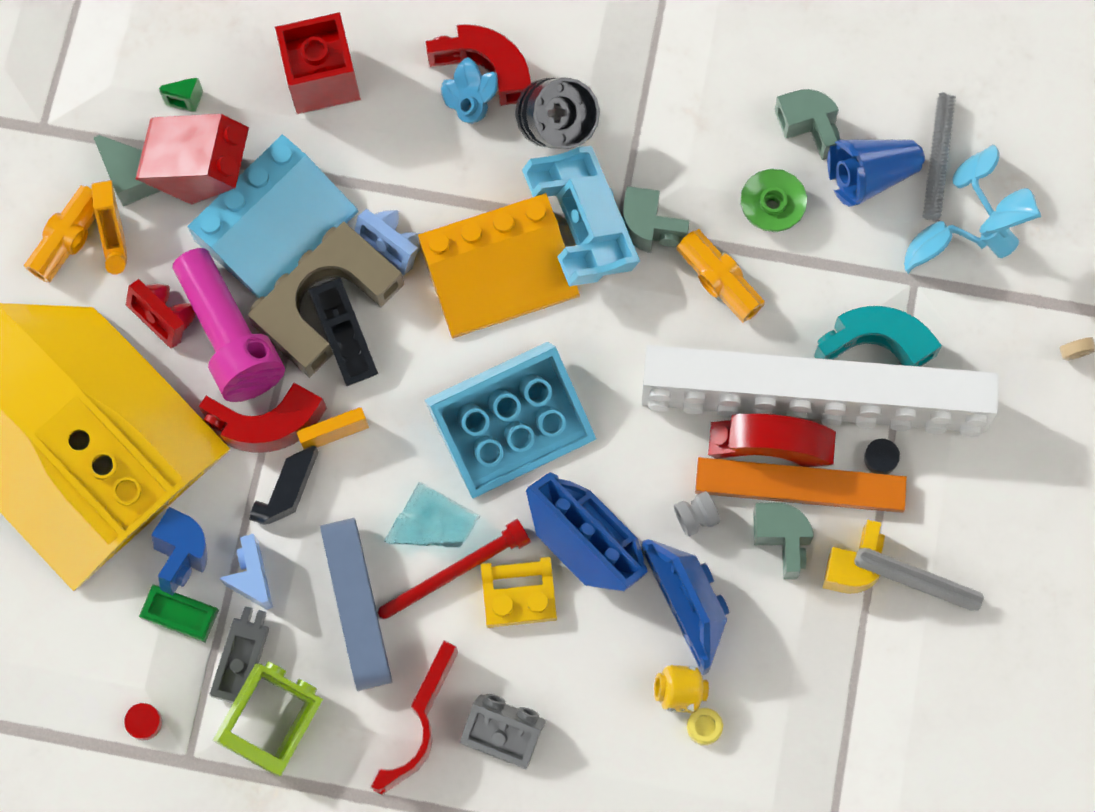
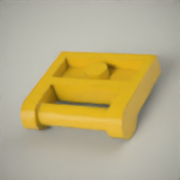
[481,557,557,628]

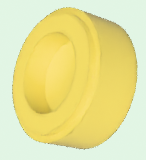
[687,708,723,746]

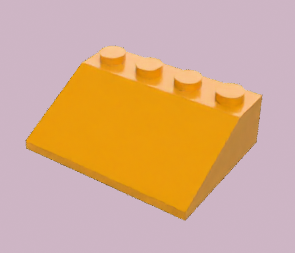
[418,193,580,339]

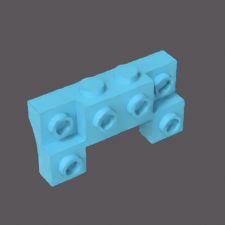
[522,146,640,287]

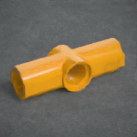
[24,185,96,283]
[676,229,765,323]

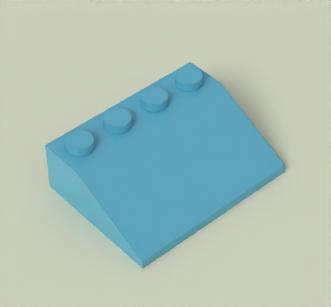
[187,134,358,298]
[425,342,596,499]

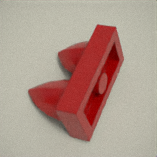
[125,279,196,349]

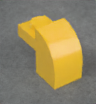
[822,520,885,594]

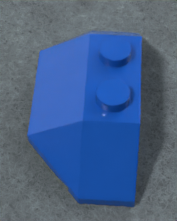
[526,472,648,591]
[641,539,730,675]

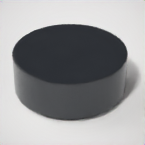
[864,438,900,474]

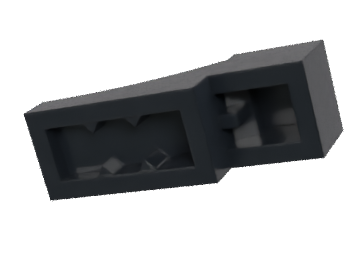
[308,277,378,386]

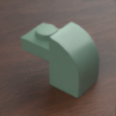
[774,89,840,160]
[623,186,689,253]
[753,503,814,579]

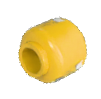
[654,665,709,713]

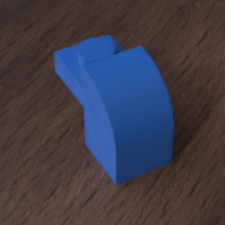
[151,507,207,596]

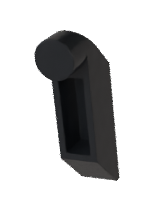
[249,446,319,525]

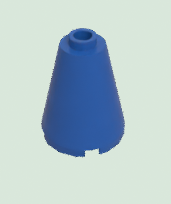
[827,139,925,207]

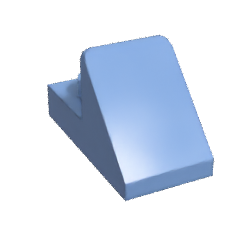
[220,534,273,610]

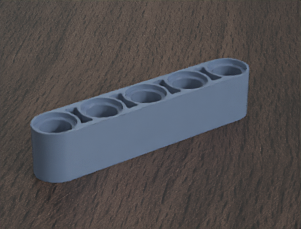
[320,517,392,691]

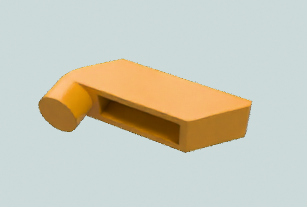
[91,180,127,275]

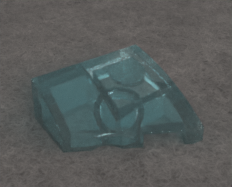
[384,482,480,548]

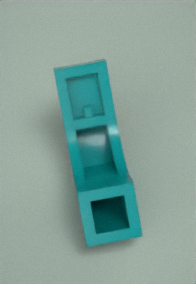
[814,306,942,367]

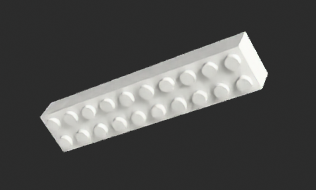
[642,345,999,436]

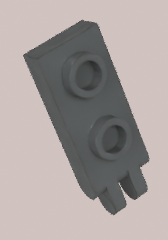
[209,606,269,703]

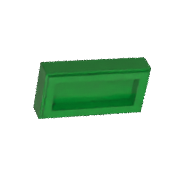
[139,584,219,643]

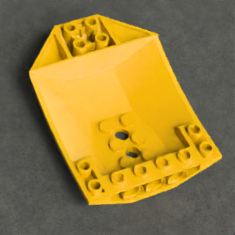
[0,303,231,591]

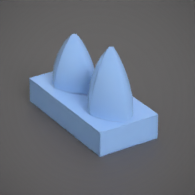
[354,209,420,275]

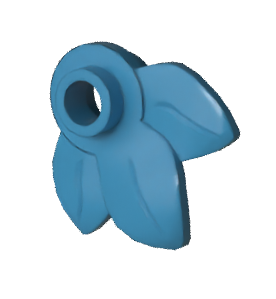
[441,58,498,124]

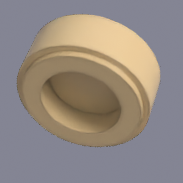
[1059,337,1095,361]

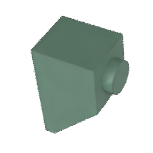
[93,135,160,206]

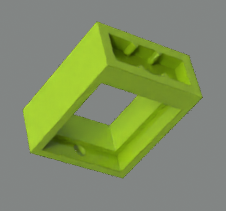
[212,661,323,777]

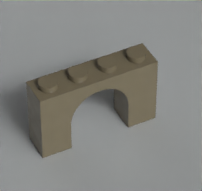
[248,221,404,378]

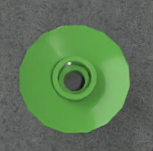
[740,169,807,232]

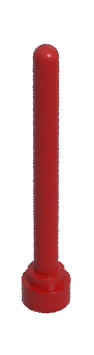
[378,519,531,619]

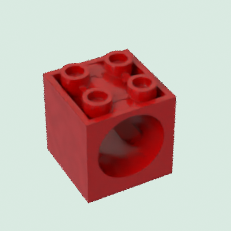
[275,12,361,114]

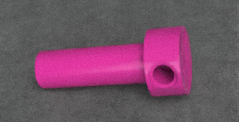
[172,248,285,402]

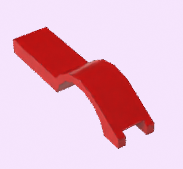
[371,640,458,795]

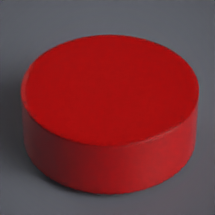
[124,703,162,740]

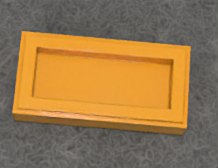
[297,407,369,449]

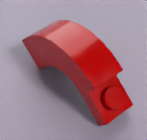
[425,24,531,106]
[198,382,327,453]
[708,414,836,467]

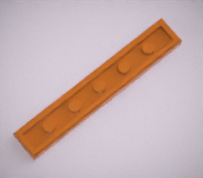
[695,457,907,513]

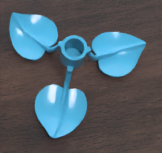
[904,145,1041,274]

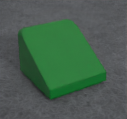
[159,78,203,112]

